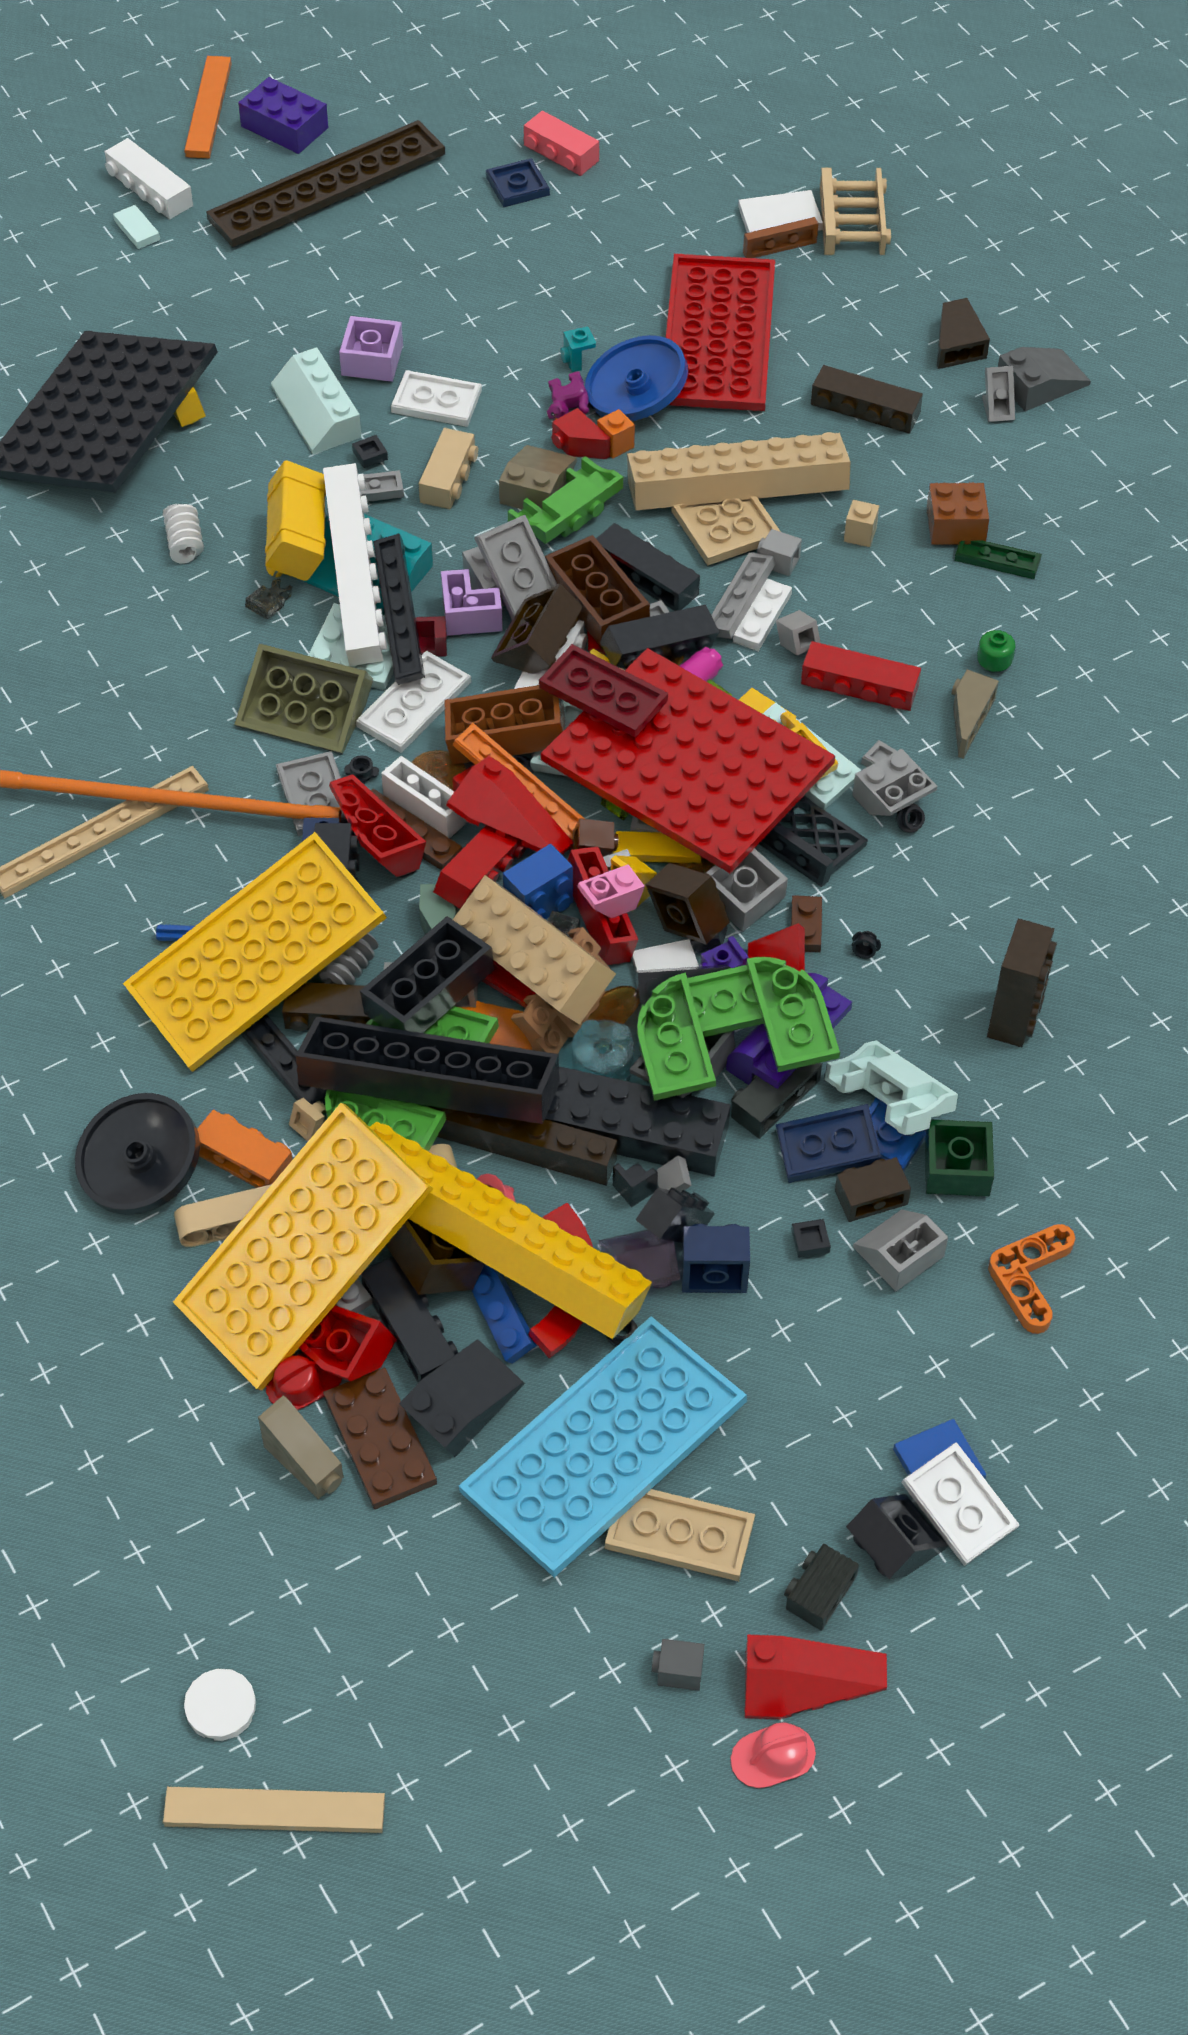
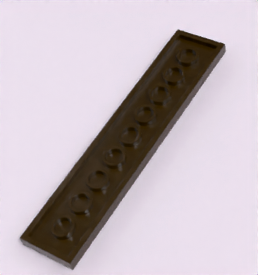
[206,120,445,248]

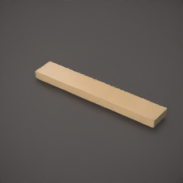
[163,1787,385,1833]

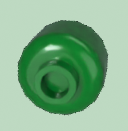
[977,630,1016,672]

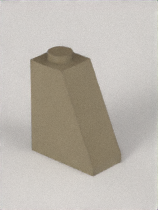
[258,1395,344,1500]

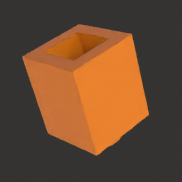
[597,409,635,459]

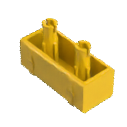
[265,460,326,581]

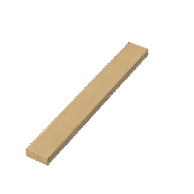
[0,766,209,899]

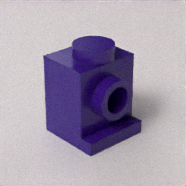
[699,936,749,968]

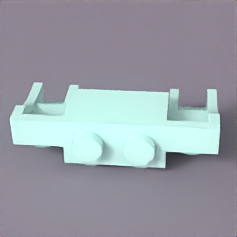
[825,1040,958,1135]

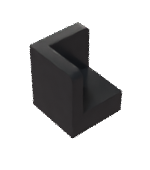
[612,1163,658,1207]

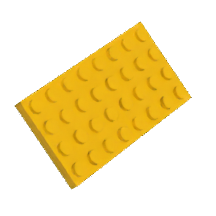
[123,832,387,1072]
[173,1103,433,1390]

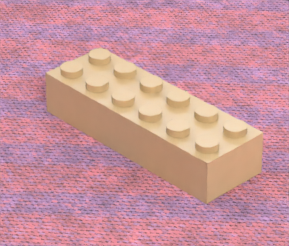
[453,875,616,1025]

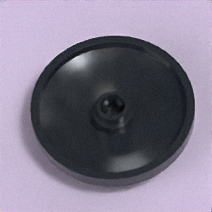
[75,1093,200,1215]

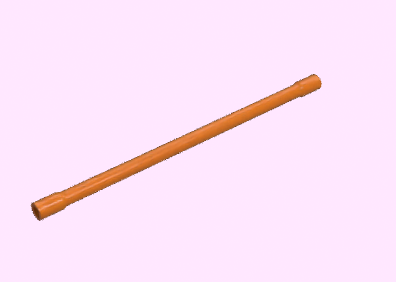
[0,770,342,822]

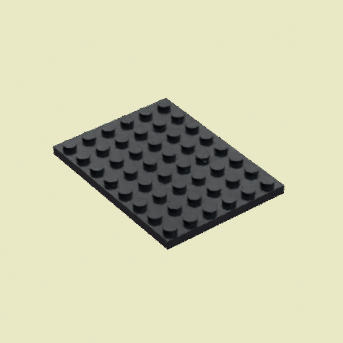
[0,331,218,493]

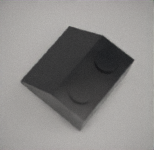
[846,1494,948,1580]

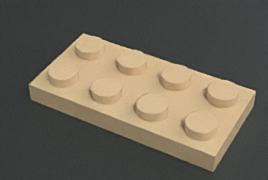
[605,1489,755,1582]

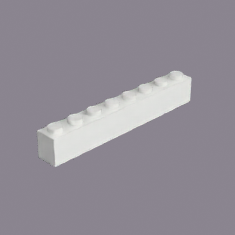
[323,463,387,666]

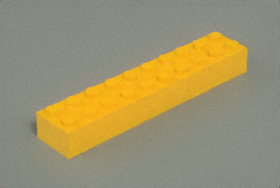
[370,1122,652,1339]

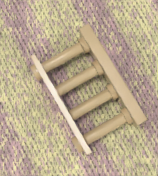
[820,168,891,255]

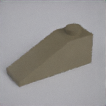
[951,669,999,759]

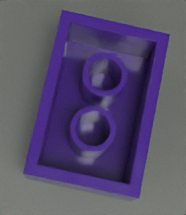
[238,77,329,154]

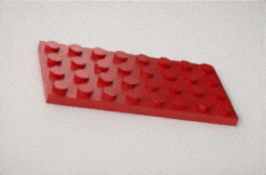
[666,254,775,411]

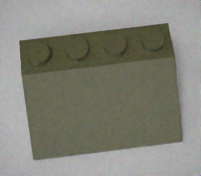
[234,643,373,754]

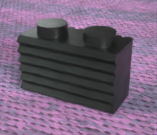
[784,1544,859,1631]

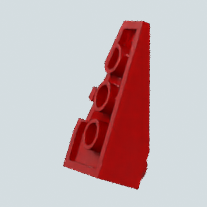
[446,756,574,854]
[329,774,426,877]
[299,1305,397,1382]
[745,1634,887,1720]

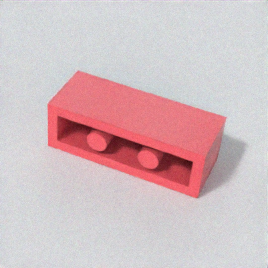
[523,110,599,176]

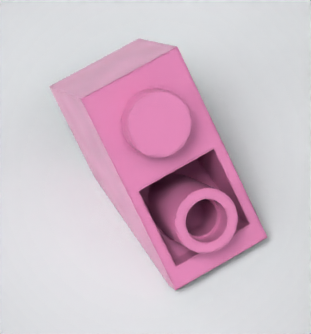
[577,864,645,918]

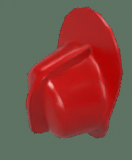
[266,1353,342,1410]

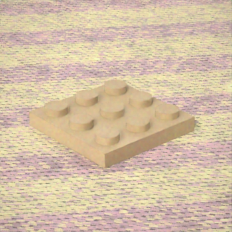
[672,497,781,566]

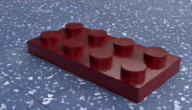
[539,644,668,738]

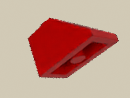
[551,408,611,459]

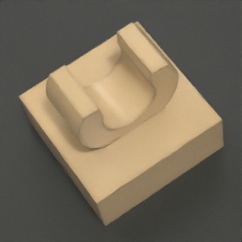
[289,1098,326,1141]

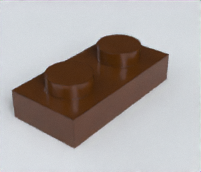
[791,895,822,952]

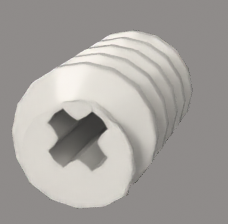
[163,504,204,564]

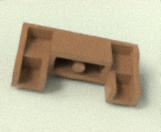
[511,927,609,1054]

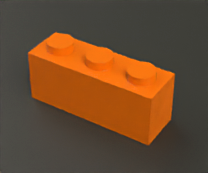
[197,1109,293,1188]

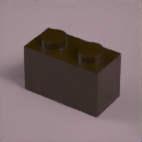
[835,1157,911,1222]

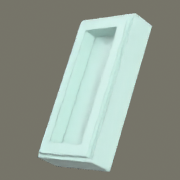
[113,205,160,249]

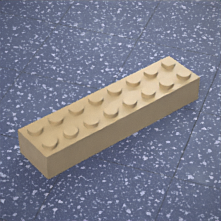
[627,432,851,510]

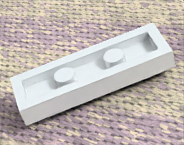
[733,579,792,651]

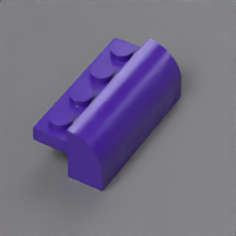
[726,973,852,1089]

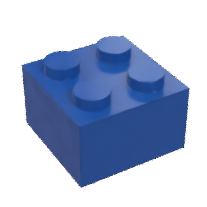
[503,844,573,919]

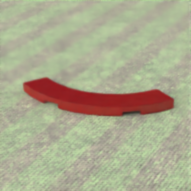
[528,1203,593,1358]

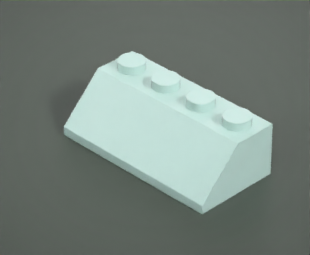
[271,347,362,454]

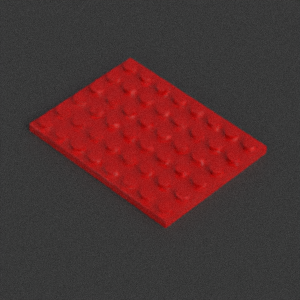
[541,648,835,874]

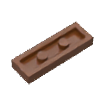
[743,217,819,258]

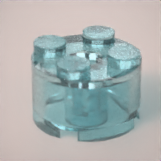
[572,1020,634,1081]

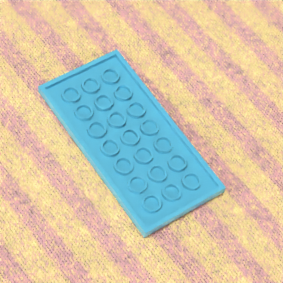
[459,1316,747,1578]

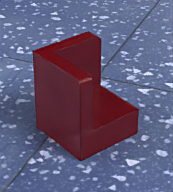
[415,616,447,657]

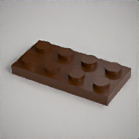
[323,1367,437,1510]

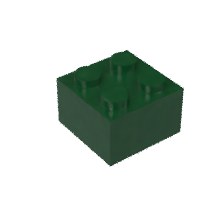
[925,1119,994,1196]

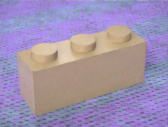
[419,428,478,509]

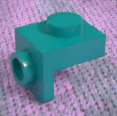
[560,327,596,373]

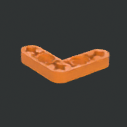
[988,1224,1075,1334]

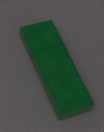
[954,540,1042,580]

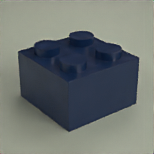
[682,1224,750,1293]

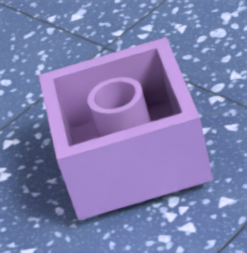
[339,316,403,382]

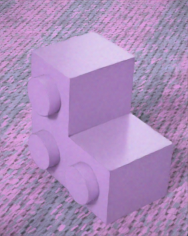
[441,569,502,636]

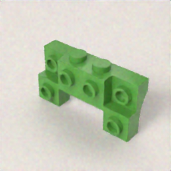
[508,456,624,544]

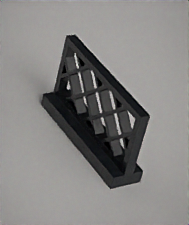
[759,796,868,887]

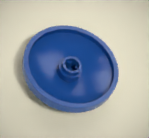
[585,335,688,421]

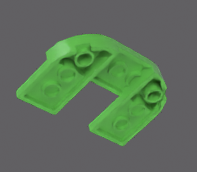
[637,957,840,1100]
[325,1006,499,1151]

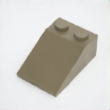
[499,445,577,509]

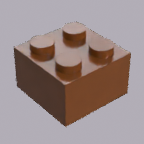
[927,482,989,545]

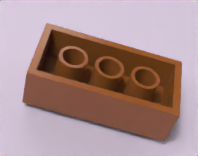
[445,685,565,765]

